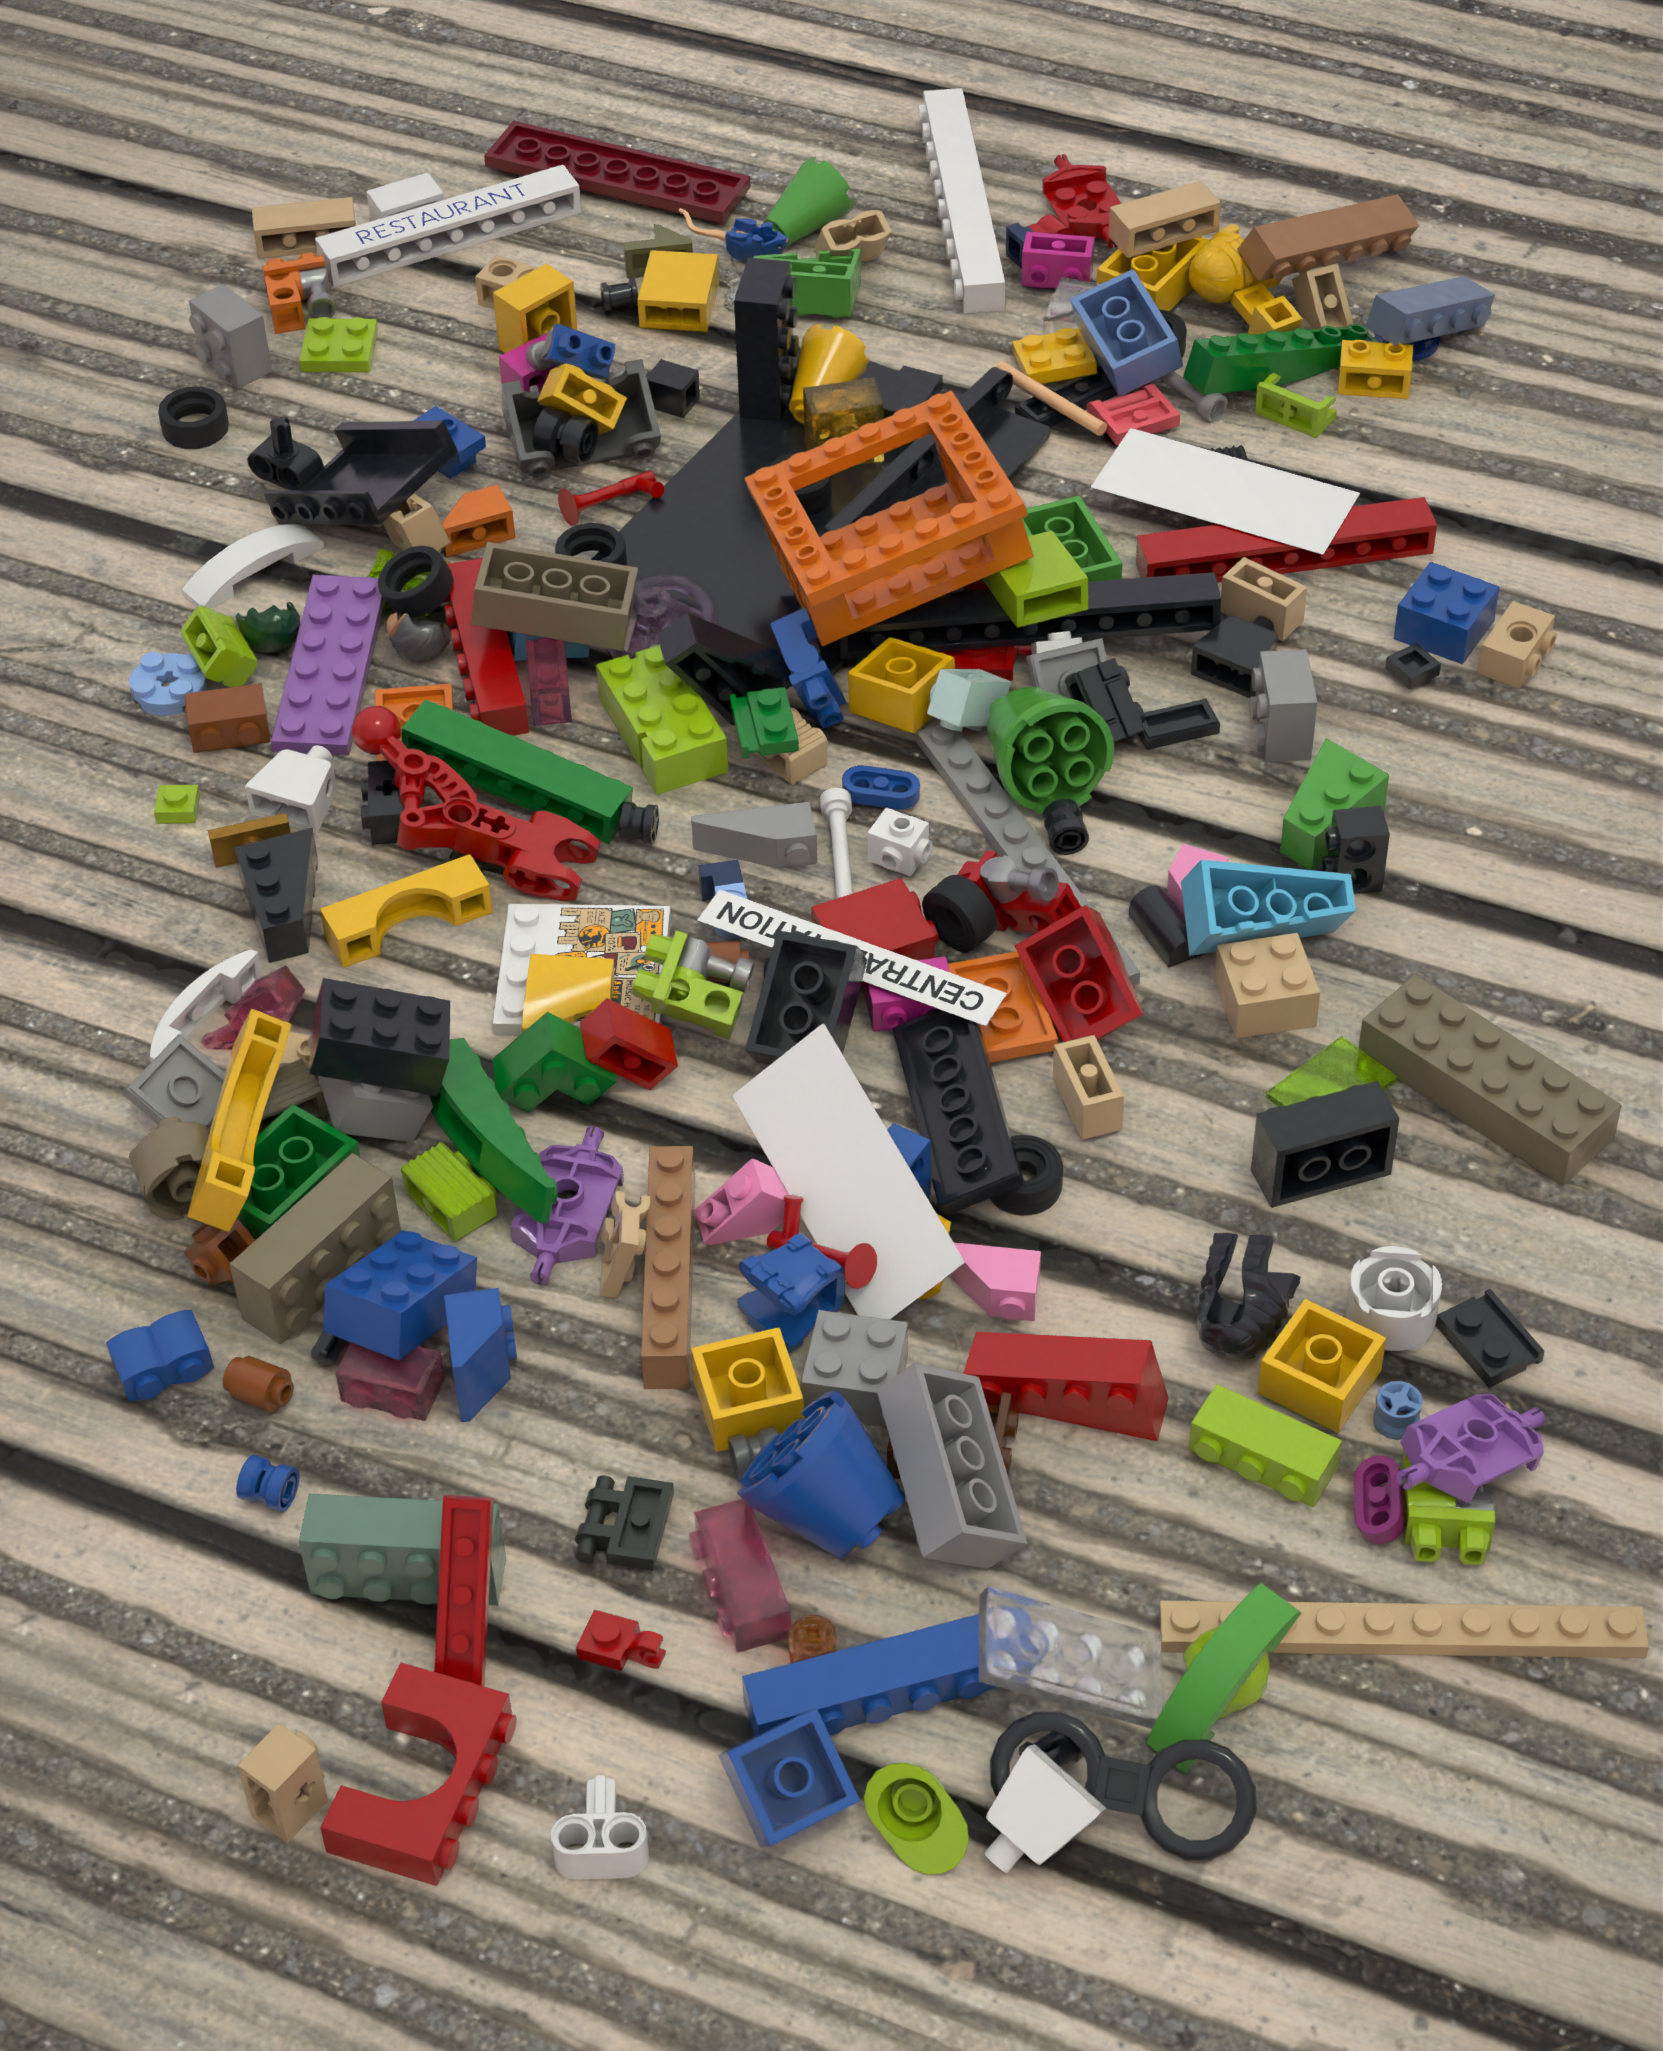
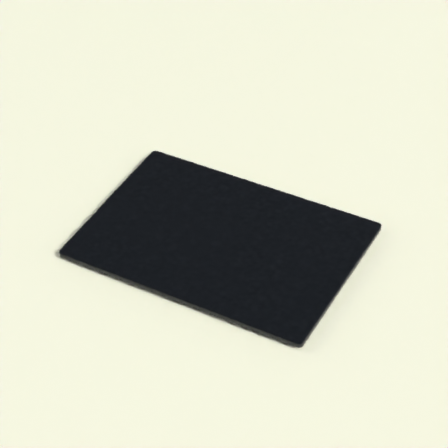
[591,351,1050,676]

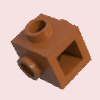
[184,1218,255,1285]

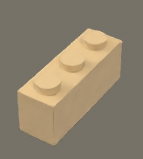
[1109,181,1221,258]
[252,197,356,259]

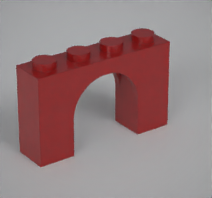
[320,1662,517,1886]

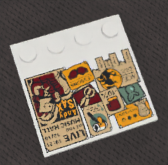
[493,904,671,1035]

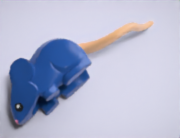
[679,208,788,261]

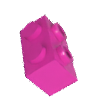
[1021,232,1095,292]

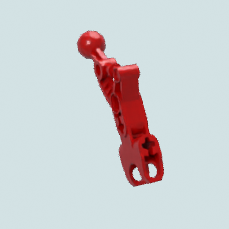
[351,706,601,901]

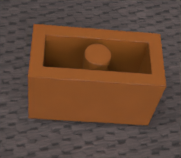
[185,683,271,753]

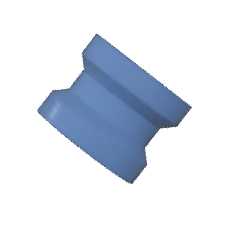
[1373,1381,1423,1440]

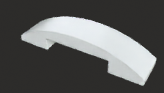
[182,524,324,609]
[150,949,263,1062]

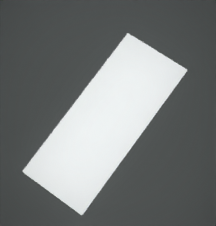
[1091,428,1360,554]
[733,1024,965,1320]

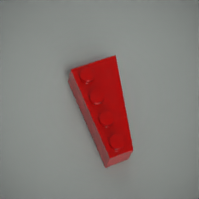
[963,1332,1169,1441]

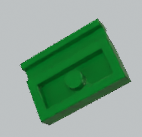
[729,687,799,759]

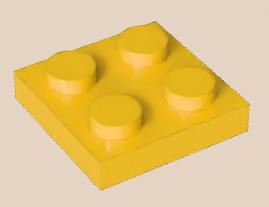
[1012,328,1097,384]

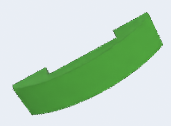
[1146,1583,1301,1774]

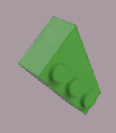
[754,248,861,319]

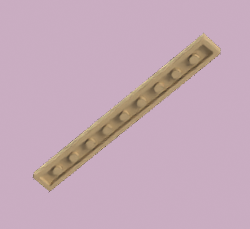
[1159,1600,1649,1658]

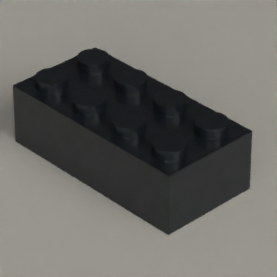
[734,258,799,421]

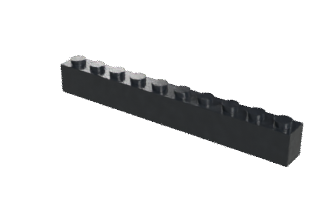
[839,572,1221,659]

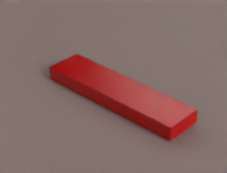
[434,1495,494,1687]

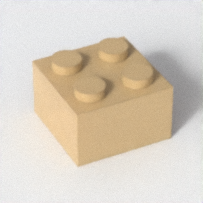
[1214,933,1320,1039]

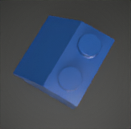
[444,1288,517,1422]

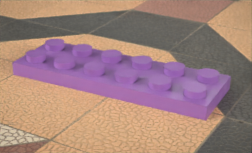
[271,575,385,755]

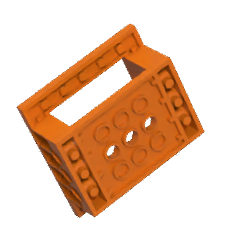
[744,390,1034,646]

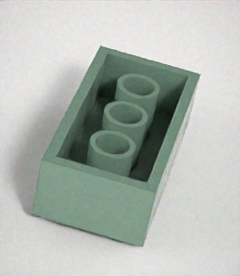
[299,1493,506,1606]

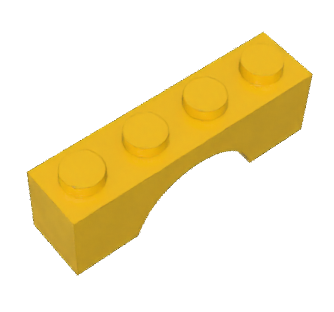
[320,854,493,968]

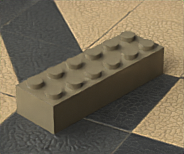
[1358,974,1622,1187]

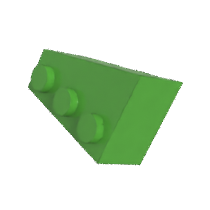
[1280,738,1389,870]

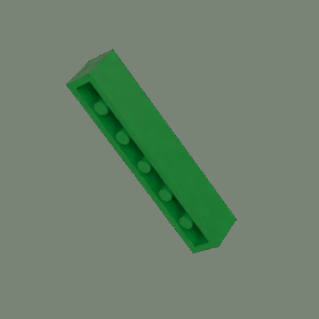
[401,699,633,844]

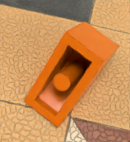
[442,484,515,558]

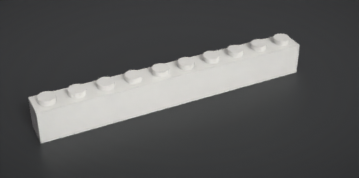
[918,88,1005,314]

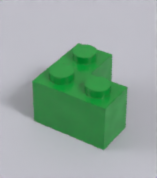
[493,1012,616,1113]

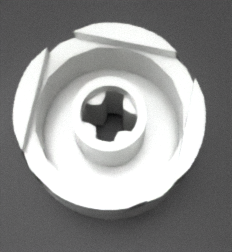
[1346,1246,1442,1351]

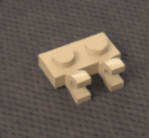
[600,1191,650,1299]

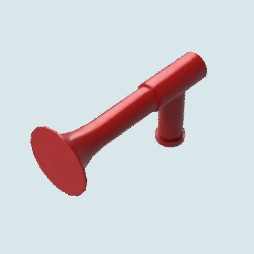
[558,470,664,525]
[767,1195,877,1289]

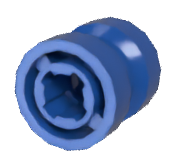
[236,1454,300,1513]

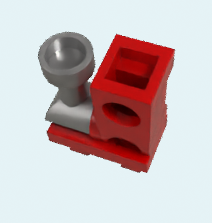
[957,851,1081,934]

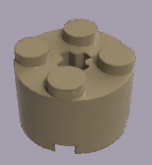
[129,1117,210,1220]

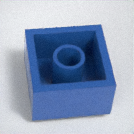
[1394,562,1500,665]
[718,1708,860,1847]

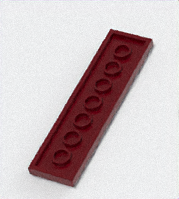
[484,120,751,224]

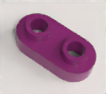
[1354,1455,1406,1544]

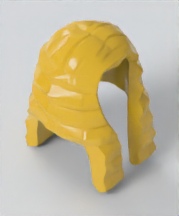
[1189,224,1283,303]

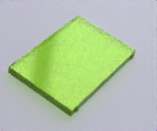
[1266,1036,1397,1107]

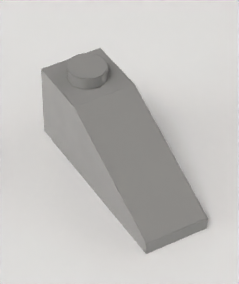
[691,802,817,868]

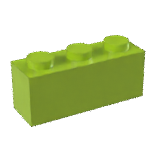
[1189,1384,1342,1508]

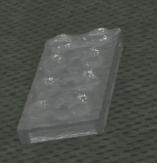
[979,1586,1163,1729]

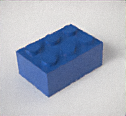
[324,1230,477,1360]

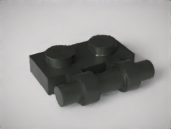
[575,1475,674,1571]

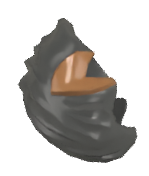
[386,612,451,662]

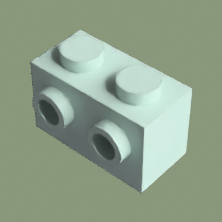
[927,669,1011,731]

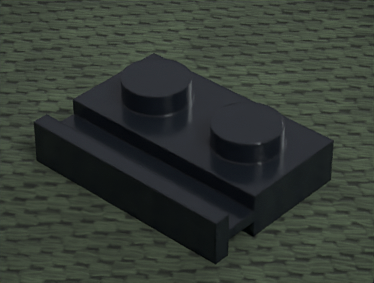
[1435,1289,1545,1388]

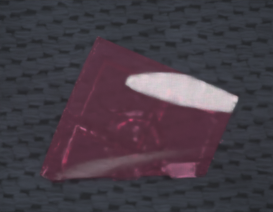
[201,965,306,1050]

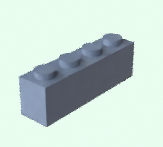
[1365,276,1495,346]

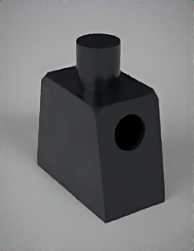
[1191,616,1278,699]

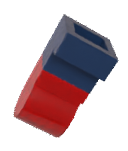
[1006,214,1073,269]

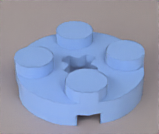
[129,652,208,716]

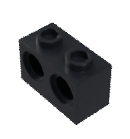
[1321,806,1390,894]

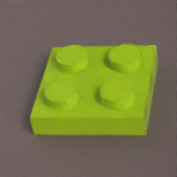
[299,317,378,372]

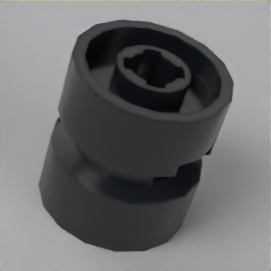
[533,406,599,465]

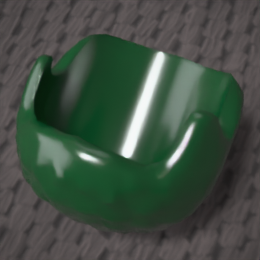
[236,602,300,654]

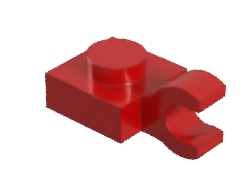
[576,1609,666,1671]

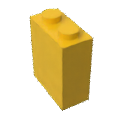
[638,250,719,332]

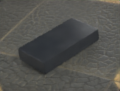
[1138,699,1220,750]

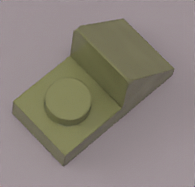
[623,224,693,278]

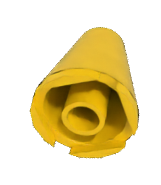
[789,324,870,424]

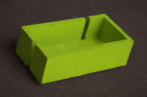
[596,645,729,795]

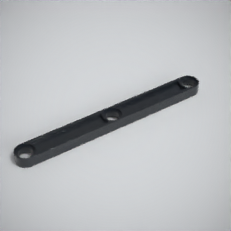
[821,367,1013,536]

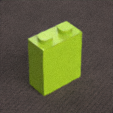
[982,530,1088,628]

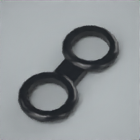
[990,1711,1257,1861]

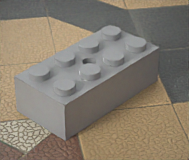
[877,1363,1027,1569]

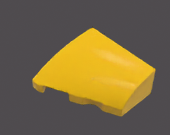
[522,954,615,1033]

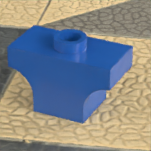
[413,406,486,479]

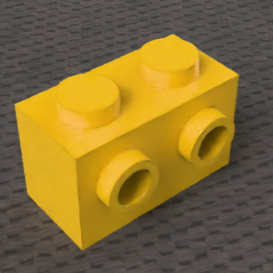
[1337,340,1413,399]
[537,363,627,435]

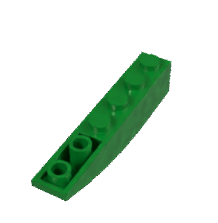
[1183,324,1379,395]
[429,1038,557,1223]

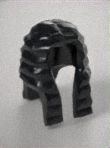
[1196,1233,1301,1362]

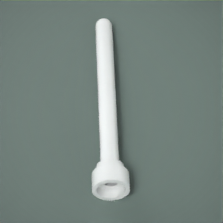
[820,788,853,898]

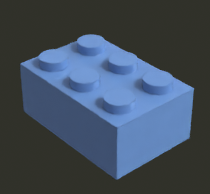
[1070,269,1183,397]

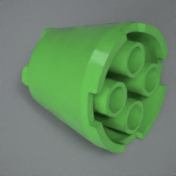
[987,687,1114,814]

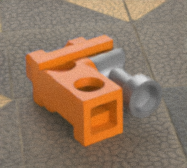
[262,252,336,334]

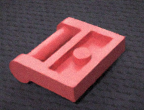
[1087,383,1180,446]

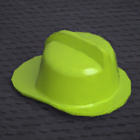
[864,1762,969,1874]

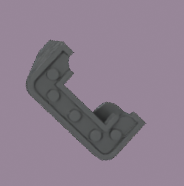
[501,359,661,477]

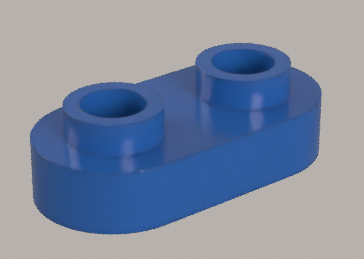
[842,765,920,810]

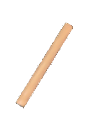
[995,361,1107,436]

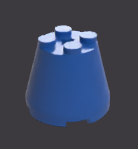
[737,1391,905,1560]

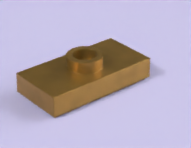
[208,813,291,868]

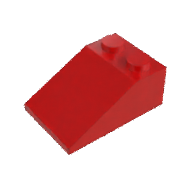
[1015,905,1144,1042]

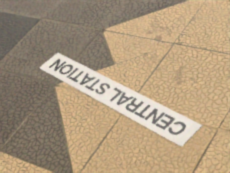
[697,889,1007,1026]

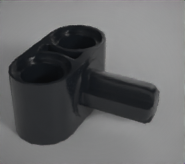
[247,417,324,491]

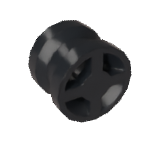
[620,802,659,844]

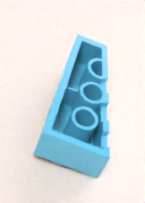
[1181,860,1356,956]

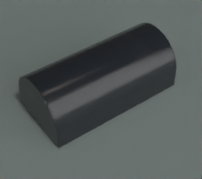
[1129,886,1203,968]

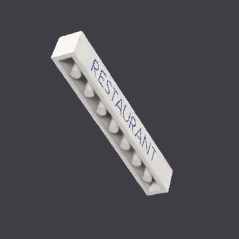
[315,165,581,287]

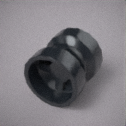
[1042,799,1089,855]

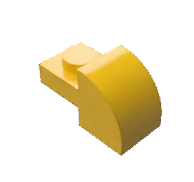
[1231,282,1303,334]

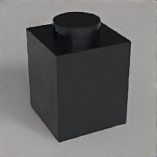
[646,359,700,418]

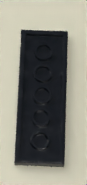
[892,1009,1025,1217]

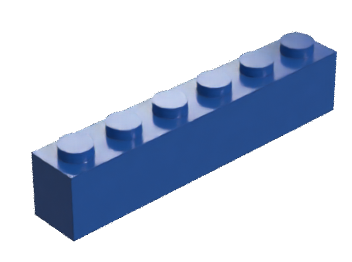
[742,1603,1040,1736]

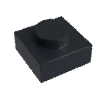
[1385,643,1441,690]

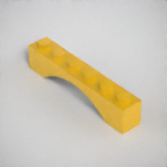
[187,1008,291,1232]

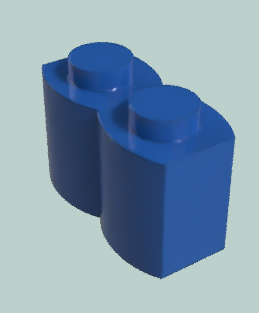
[106,1310,214,1401]

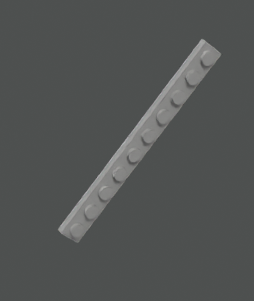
[917,724,1140,986]

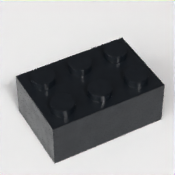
[745,930,868,1065]
[309,978,450,1096]
[1251,1081,1400,1208]

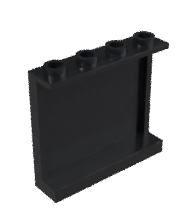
[263,421,458,525]

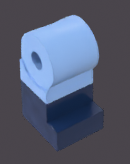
[698,860,747,939]

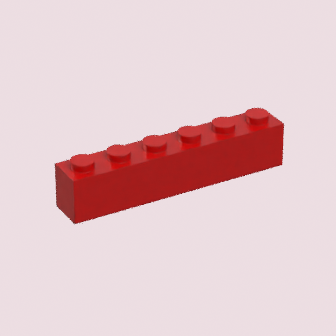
[443,558,529,736]

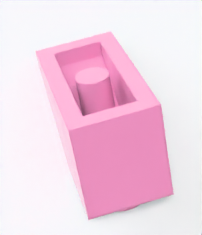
[951,1242,1041,1321]

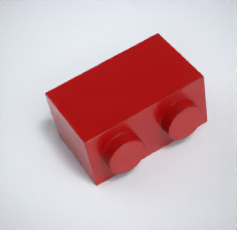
[580,998,678,1090]

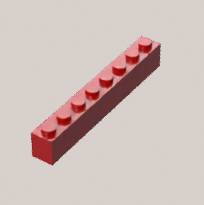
[1135,497,1437,583]

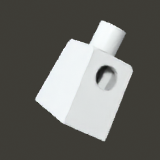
[245,745,337,834]
[985,1744,1107,1873]

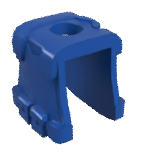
[737,1233,845,1353]

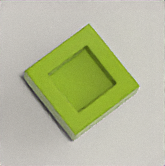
[154,785,200,824]

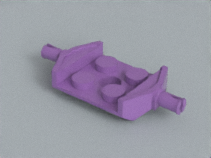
[510,1126,624,1285]
[1396,1394,1545,1503]

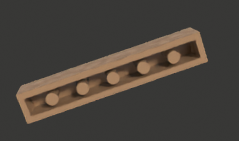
[1237,194,1420,281]
[641,1146,695,1389]

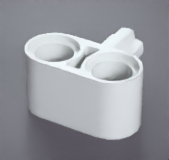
[550,1775,649,1880]

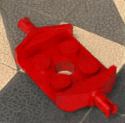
[1042,154,1122,249]

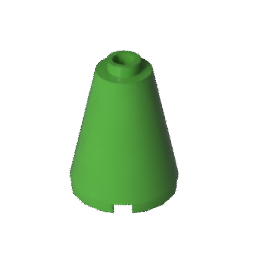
[763,157,855,246]

